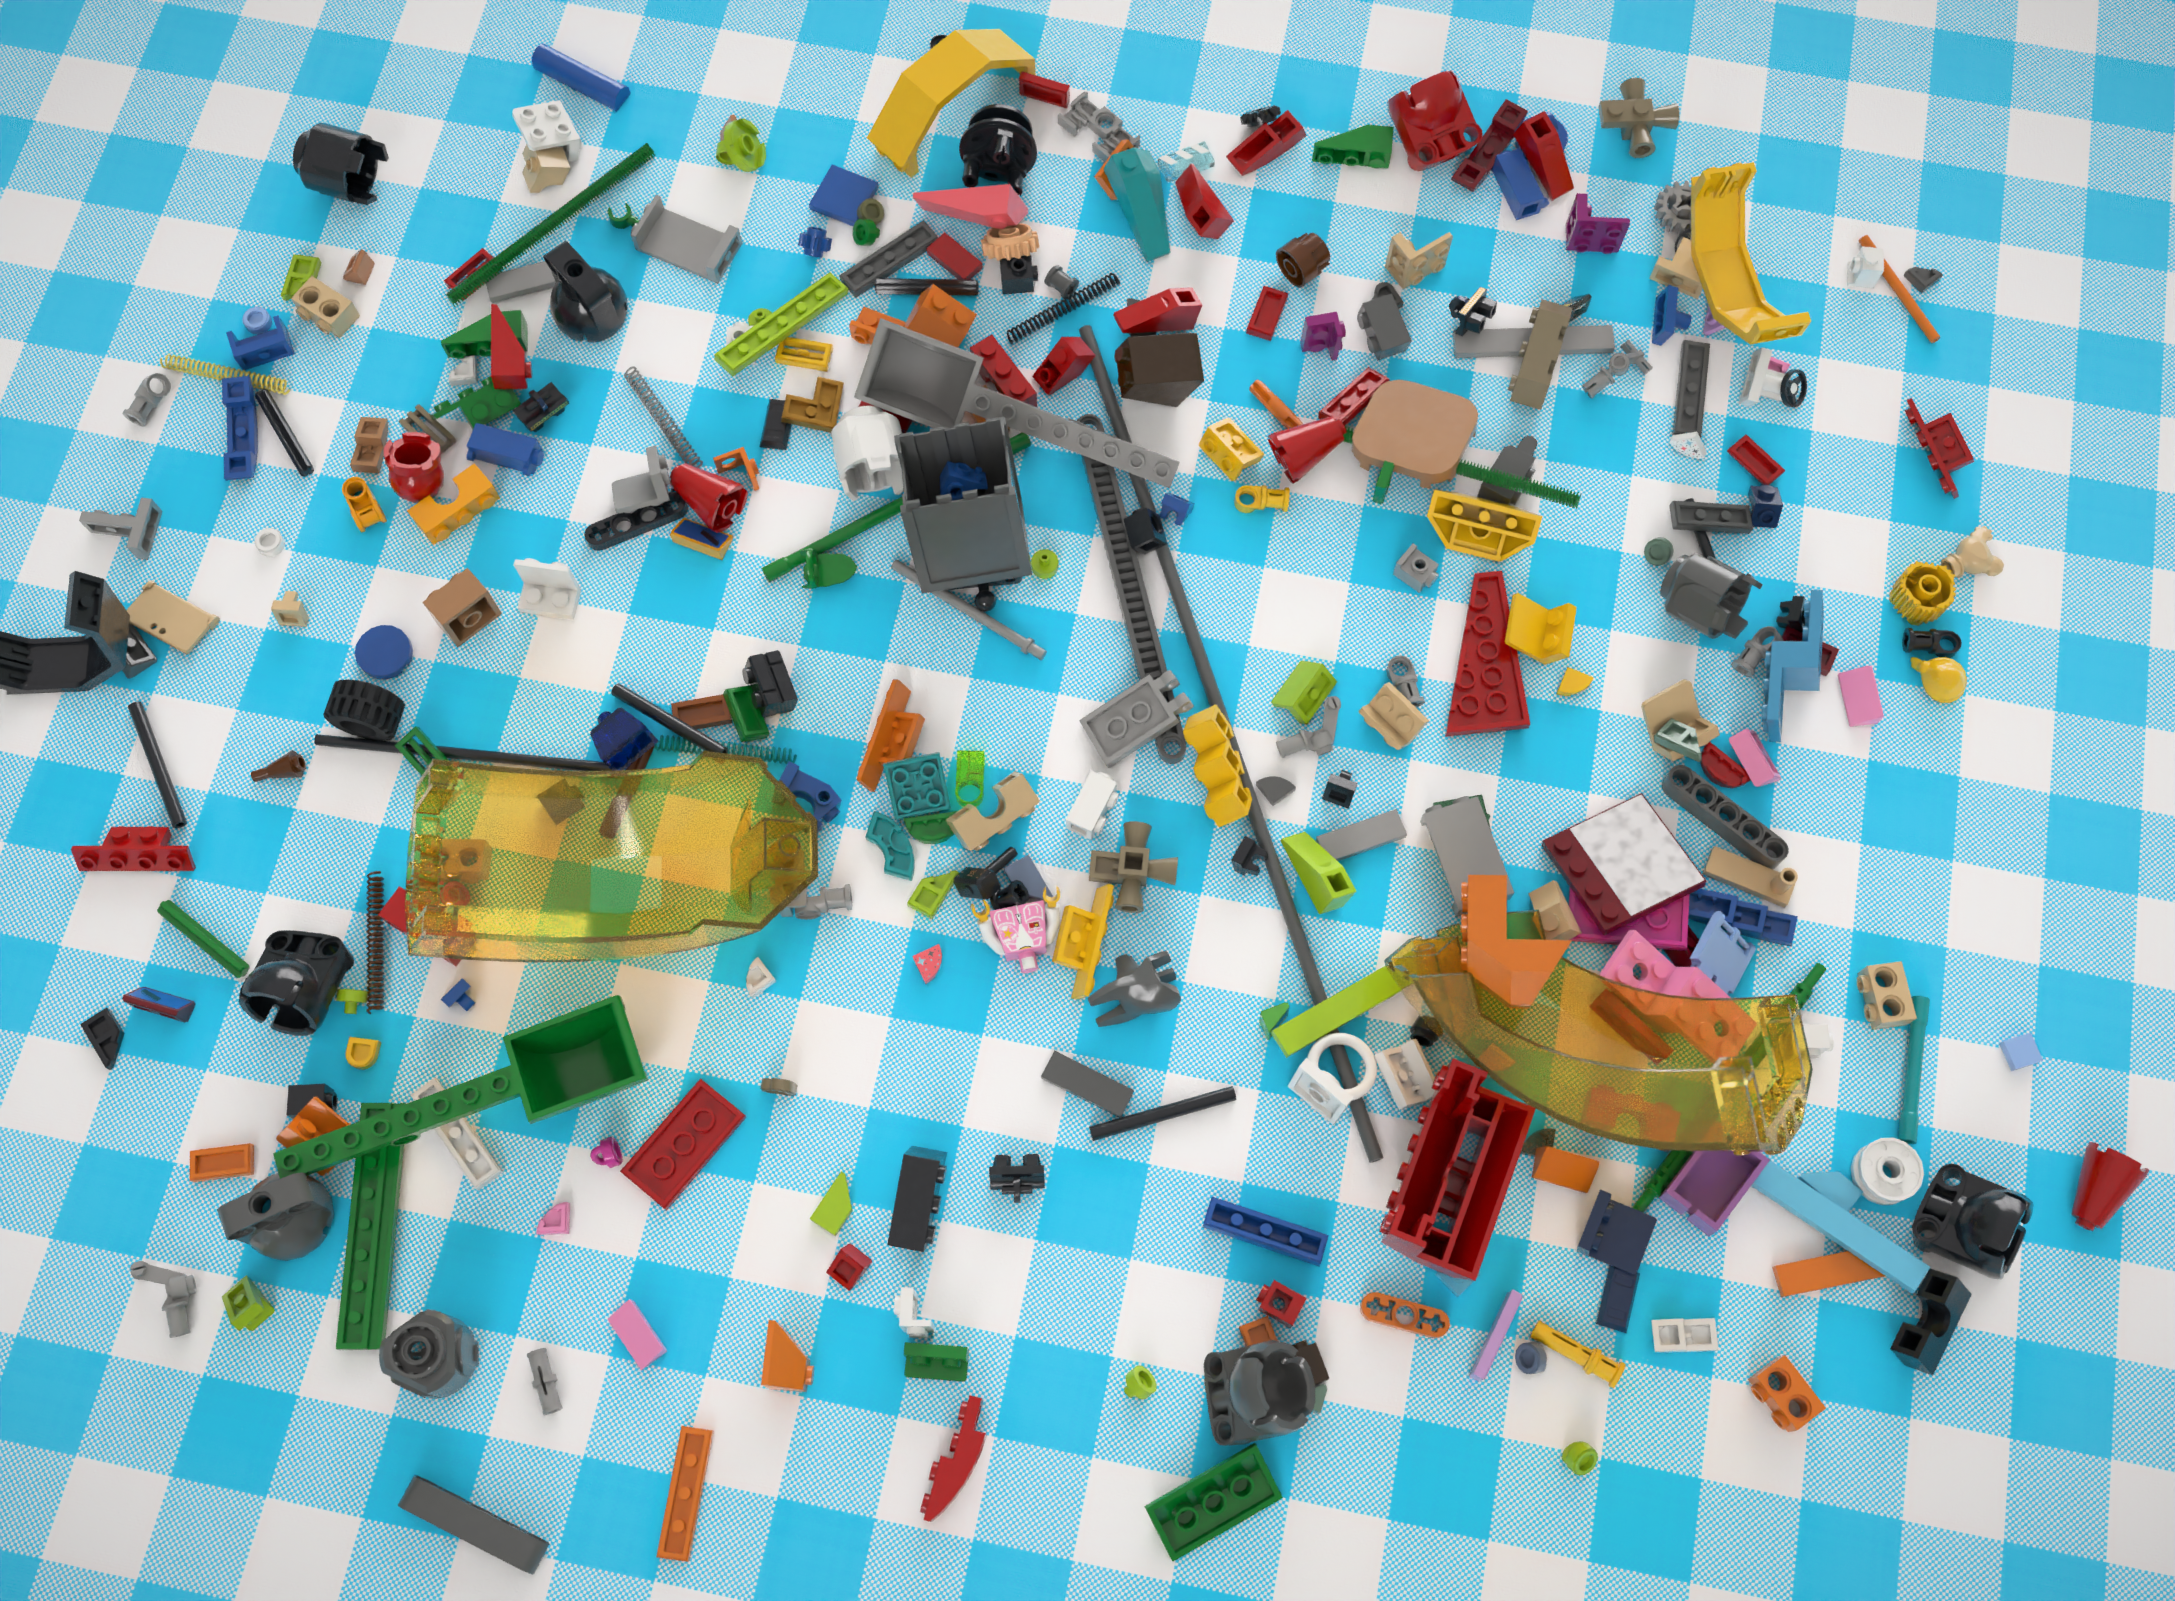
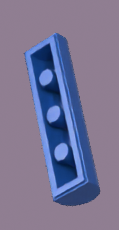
[532,43,631,112]
[1202,1197,1329,1266]

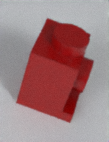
[1256,1280,1307,1329]

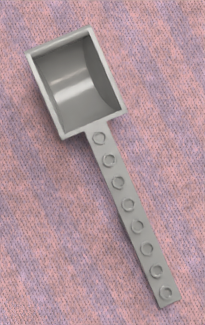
[854,319,1180,488]

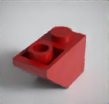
[1032,337,1096,395]

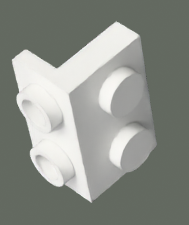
[1374,1039,1435,1110]
[894,1287,935,1338]

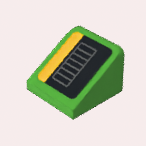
[1259,1002,1290,1040]

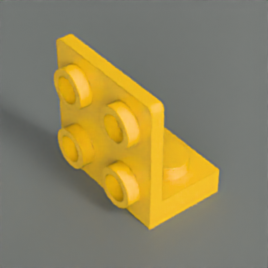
[1505,593,1577,665]

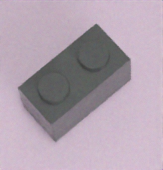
[1357,293,1412,361]

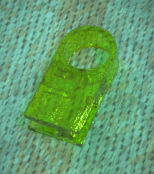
[955,750,985,807]

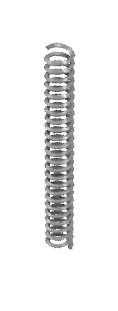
[624,366,703,468]

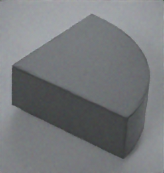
[1903,267,1943,294]
[1256,776,1296,806]

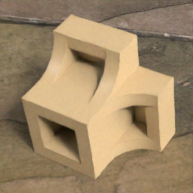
[522,144,570,193]

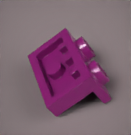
[1300,311,1346,361]

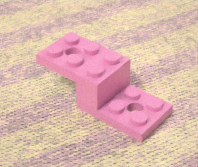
[1598,930,1758,1070]

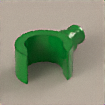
[608,203,640,229]

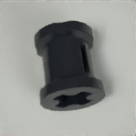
[990,880,1029,910]

